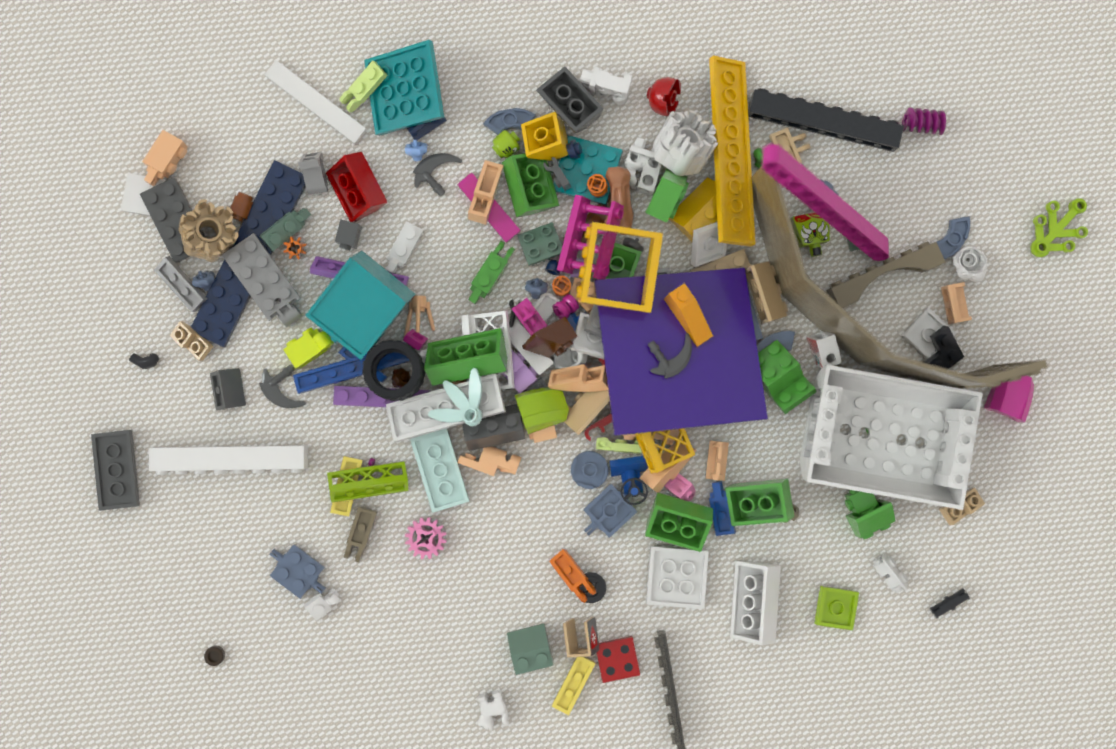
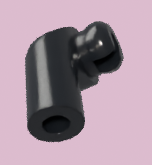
[129,353,159,369]

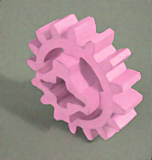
[405,517,447,559]

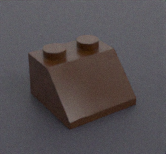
[522,316,578,358]

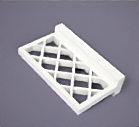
[461,311,515,389]

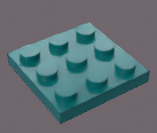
[553,135,623,206]

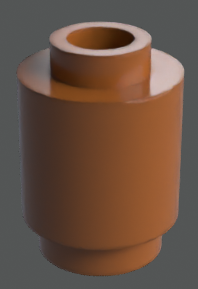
[230,192,253,222]

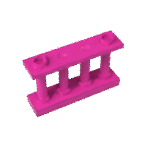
[557,195,624,280]

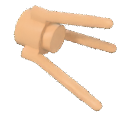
[403,296,435,339]

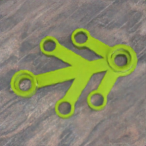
[1030,198,1088,257]

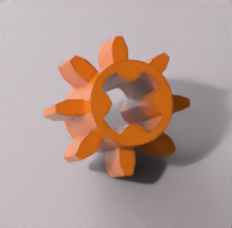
[283,236,307,260]

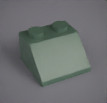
[507,623,554,675]

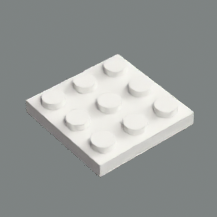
[646,546,709,609]

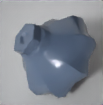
[192,271,215,291]
[525,278,548,299]

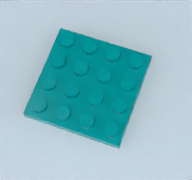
[364,40,444,136]

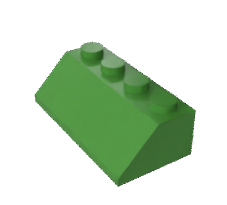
[424,328,507,386]

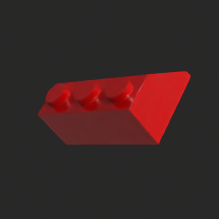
[326,151,387,223]

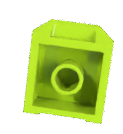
[515,387,569,434]

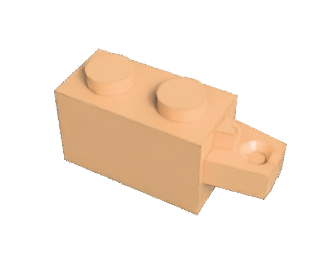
[142,130,188,186]

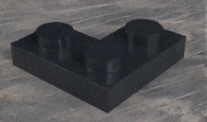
[924,325,964,369]

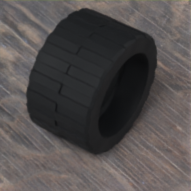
[362,340,426,401]

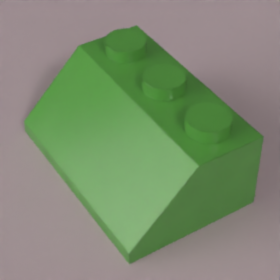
[502,153,559,217]

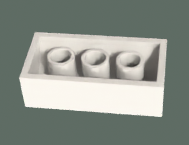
[730,561,781,645]

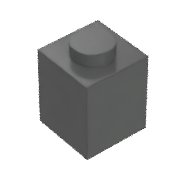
[335,219,362,251]

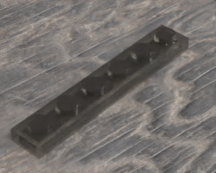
[654,630,685,749]

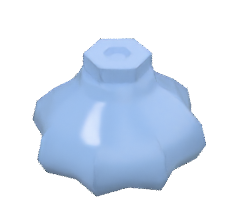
[404,140,428,161]

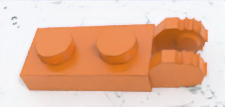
[549,549,596,603]

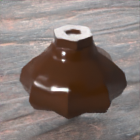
[391,367,411,388]

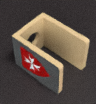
[563,617,600,658]

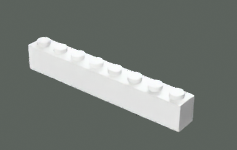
[149,445,308,475]

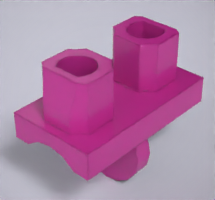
[511,298,548,336]

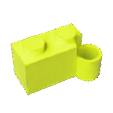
[283,327,334,369]

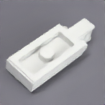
[386,221,424,273]

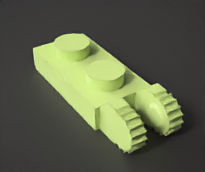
[339,61,387,112]

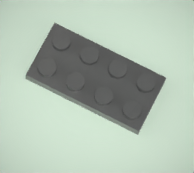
[140,177,206,263]
[91,430,140,511]

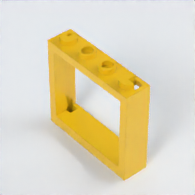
[576,222,663,313]

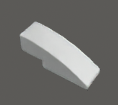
[503,320,554,375]

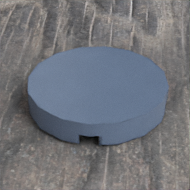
[571,451,609,489]

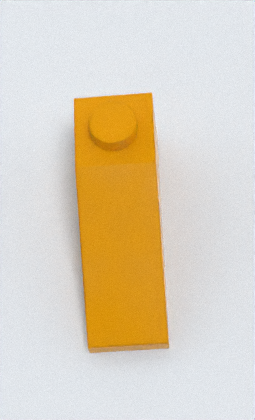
[663,283,713,347]

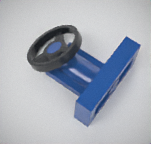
[609,456,648,505]

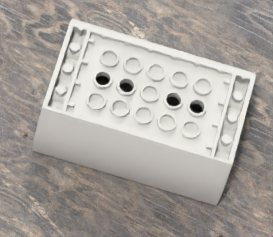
[800,365,983,510]

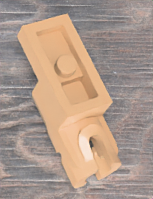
[458,446,522,476]

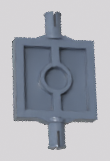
[583,483,637,538]
[269,544,326,599]

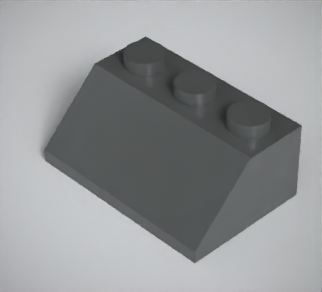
[536,66,604,133]
[462,404,526,451]

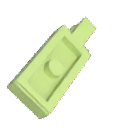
[596,437,643,454]

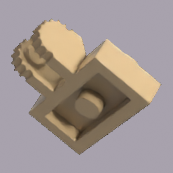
[769,127,811,163]

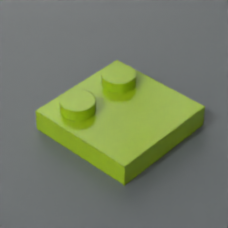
[814,586,859,631]

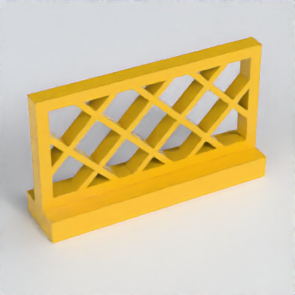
[635,428,695,473]

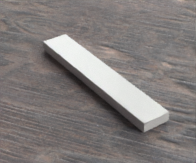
[264,60,367,145]

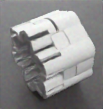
[654,110,718,176]

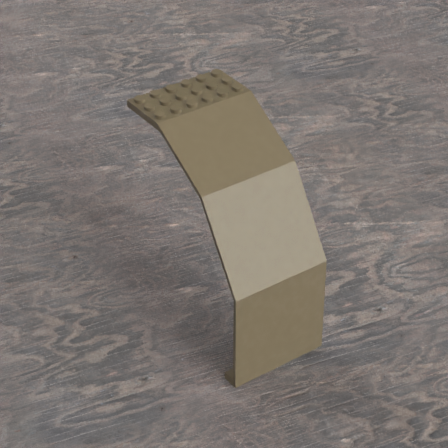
[752,151,1048,389]

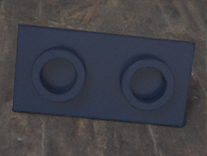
[406,117,447,141]

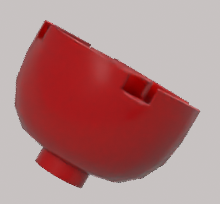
[647,77,681,117]

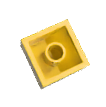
[521,112,568,161]

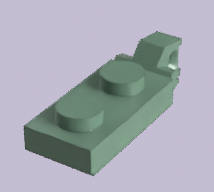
[260,208,311,251]

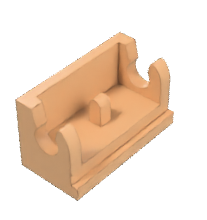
[941,282,972,324]

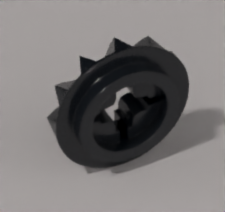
[579,572,606,603]

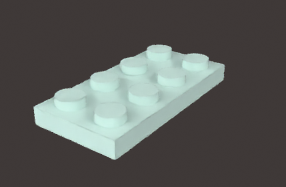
[410,428,470,513]

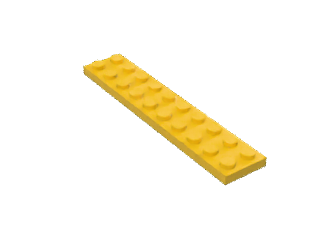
[709,55,756,247]

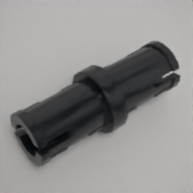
[929,588,970,619]

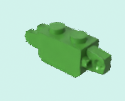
[468,240,515,305]

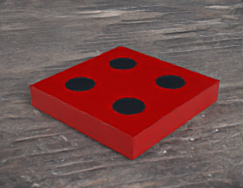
[597,636,640,683]

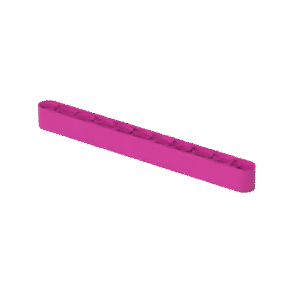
[763,144,889,261]

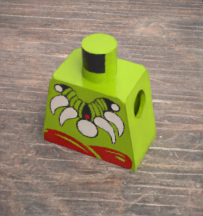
[791,212,830,257]

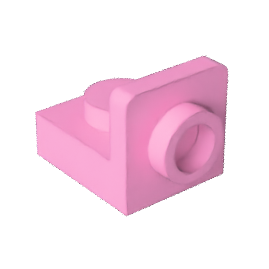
[664,474,696,501]

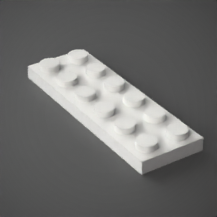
[386,373,506,442]

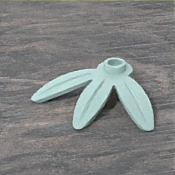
[428,368,482,427]

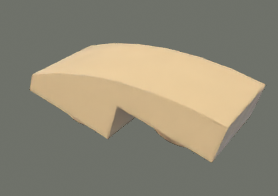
[170,321,214,361]
[939,488,985,525]

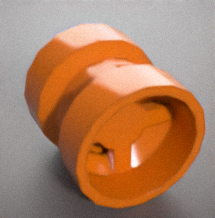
[587,174,608,198]
[552,276,571,297]

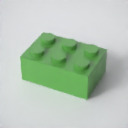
[645,168,689,223]
[725,478,795,526]
[645,492,713,552]

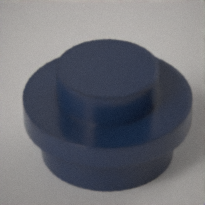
[566,140,582,159]

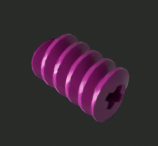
[902,107,946,135]

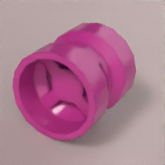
[552,294,579,319]

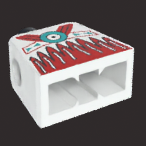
[806,331,842,368]

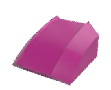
[983,376,1034,423]

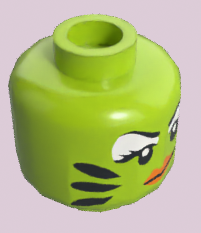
[492,130,520,159]

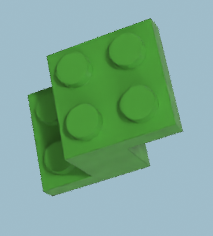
[758,340,816,414]

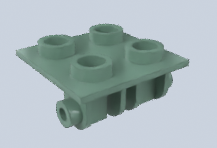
[517,222,562,266]

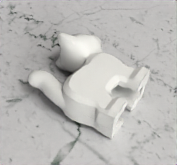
[477,690,509,731]

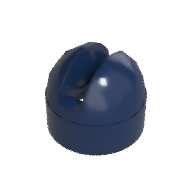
[545,260,561,276]

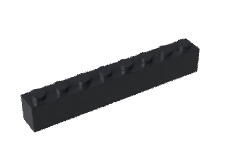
[748,88,904,152]

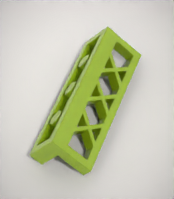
[327,461,408,503]

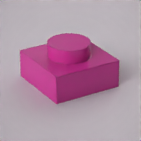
[403,329,428,350]

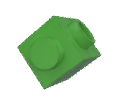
[845,490,878,514]

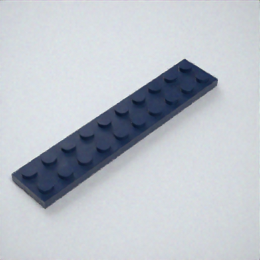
[191,160,306,348]

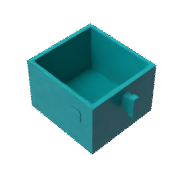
[305,250,415,360]

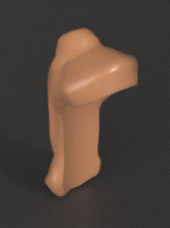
[604,166,634,235]

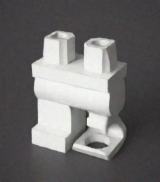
[580,67,632,106]
[624,137,661,196]

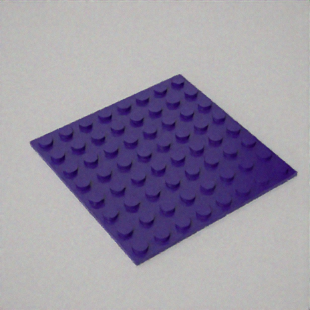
[594,268,768,436]

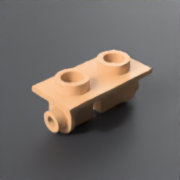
[705,440,729,481]

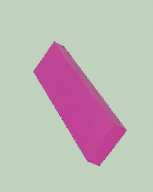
[457,172,521,243]

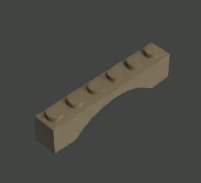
[827,241,946,308]

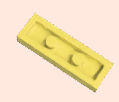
[330,456,363,517]
[552,657,596,715]

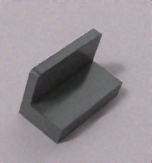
[210,368,246,411]

